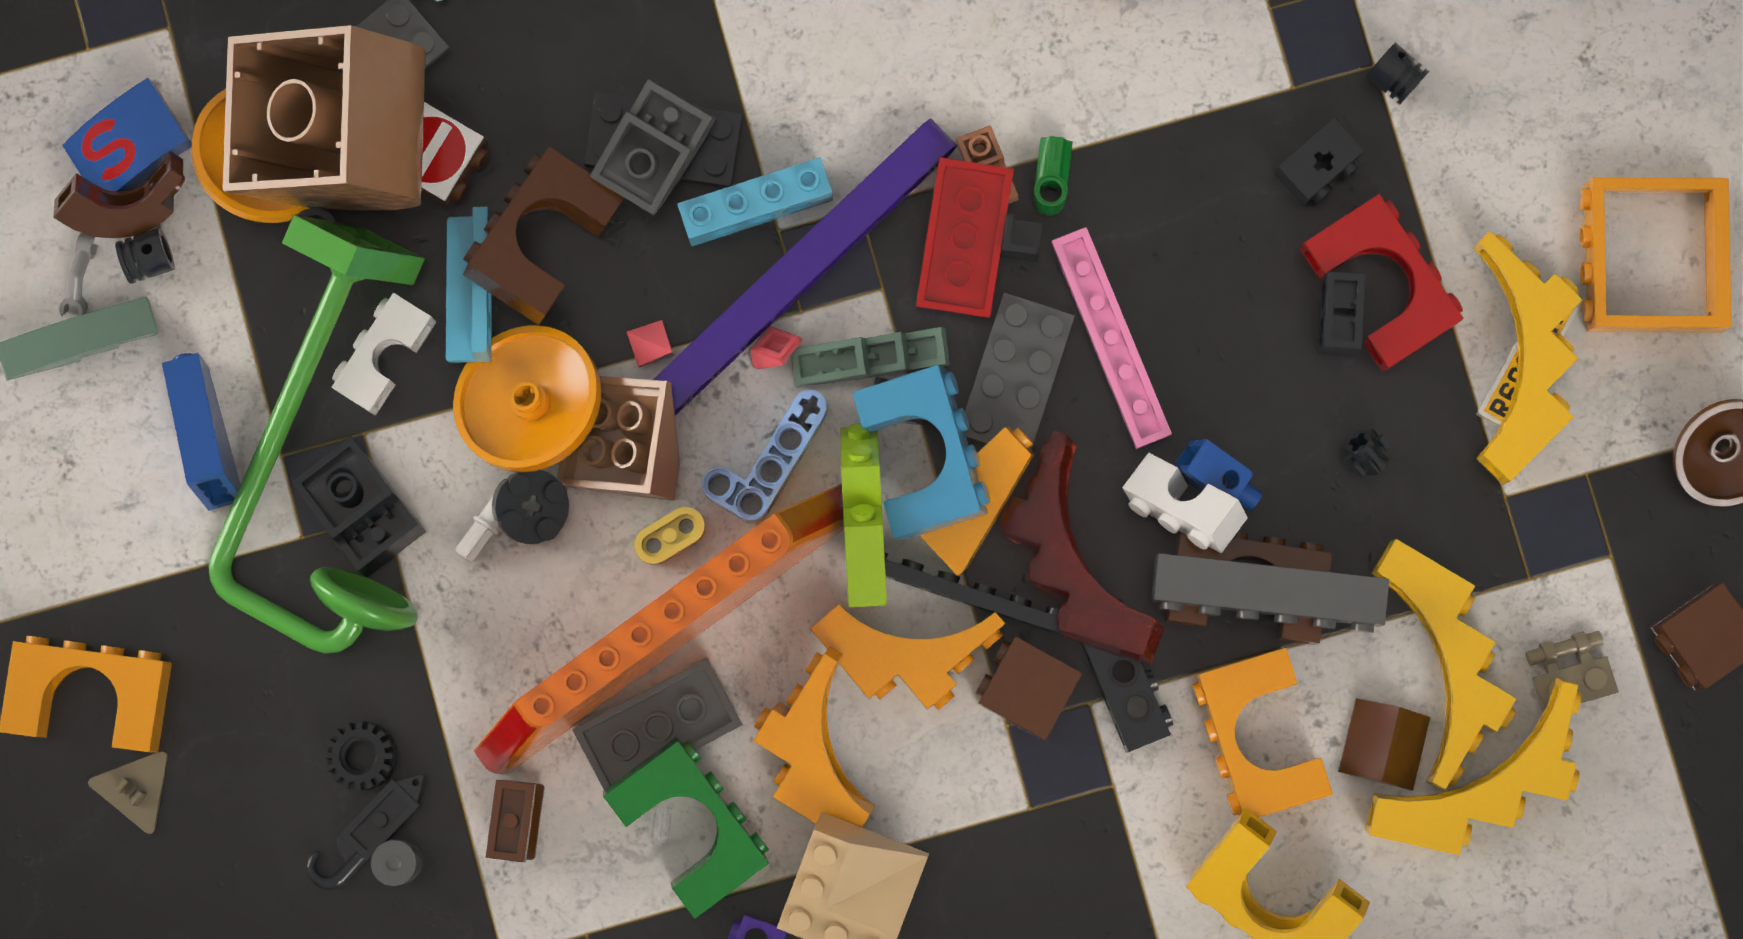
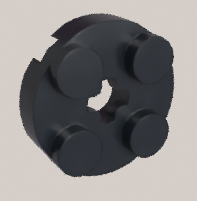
[492,470,569,544]

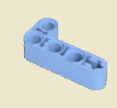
[702,390,828,523]

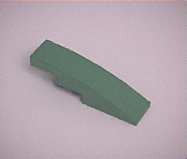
[0,296,158,381]
[791,327,950,387]

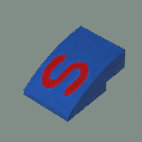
[62,78,192,191]

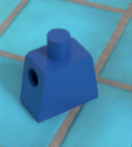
[1174,439,1263,511]

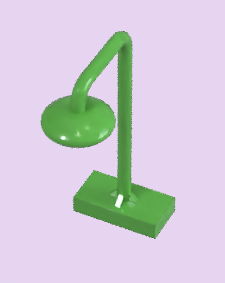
[208,215,425,654]

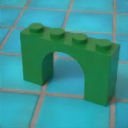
[603,737,769,919]

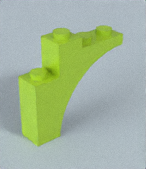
[840,423,887,607]

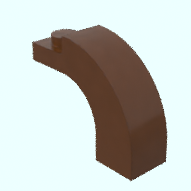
[53,152,185,238]

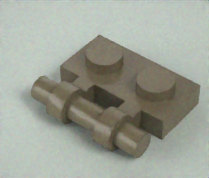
[1526,631,1619,713]

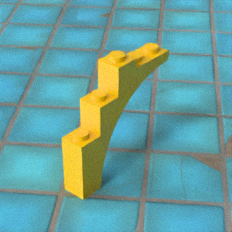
[1473,231,1582,485]
[1371,539,1516,790]
[1365,678,1582,855]

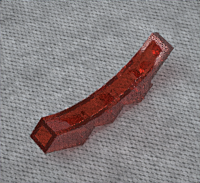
[1001,431,1164,664]

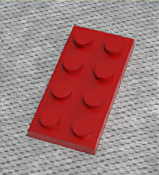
[916,157,1014,318]

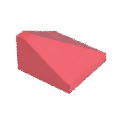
[627,320,674,367]
[750,326,802,369]

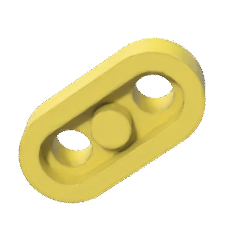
[634,507,705,565]

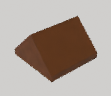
[1338,698,1431,791]

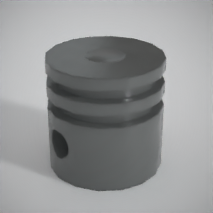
[370,839,424,886]

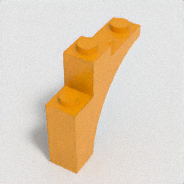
[810,604,1005,710]
[753,646,876,827]

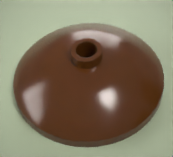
[1673,399,1743,507]

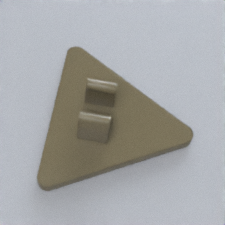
[88,751,168,834]

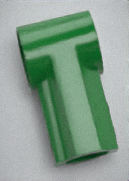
[1032,136,1073,216]

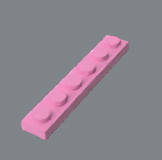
[1051,227,1172,450]

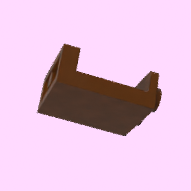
[485,780,545,863]

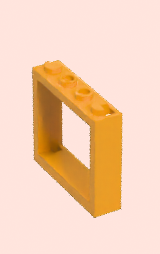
[1579,177,1732,333]

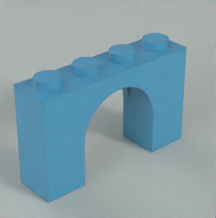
[852,365,990,541]

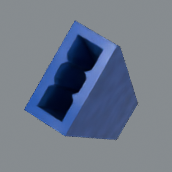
[162,353,241,511]

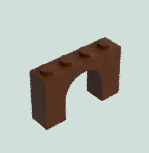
[463,146,624,325]
[1165,532,1333,645]

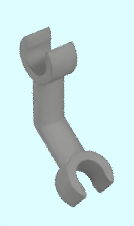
[59,233,98,316]

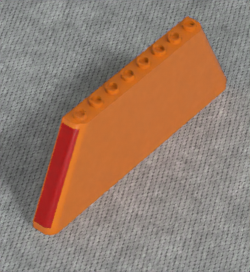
[474,484,844,774]

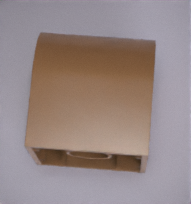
[223,25,426,211]

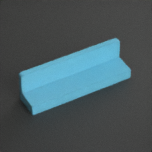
[446,207,492,363]

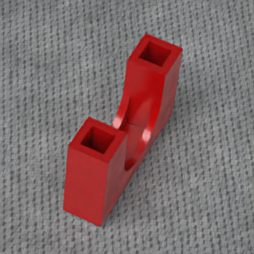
[1300,194,1464,372]

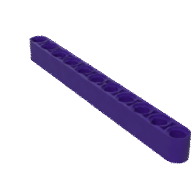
[653,118,958,416]

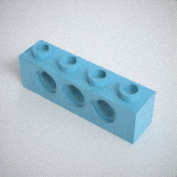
[677,157,833,246]

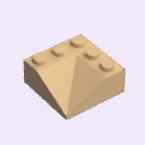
[777,812,929,939]

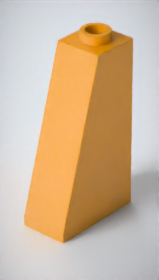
[920,426,1034,576]

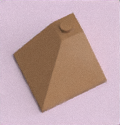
[557,376,680,500]

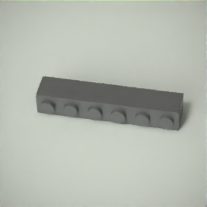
[1151,553,1389,633]

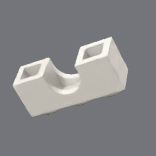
[331,293,436,416]
[1122,453,1248,553]

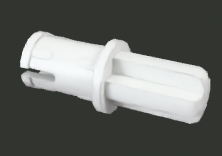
[455,496,499,562]

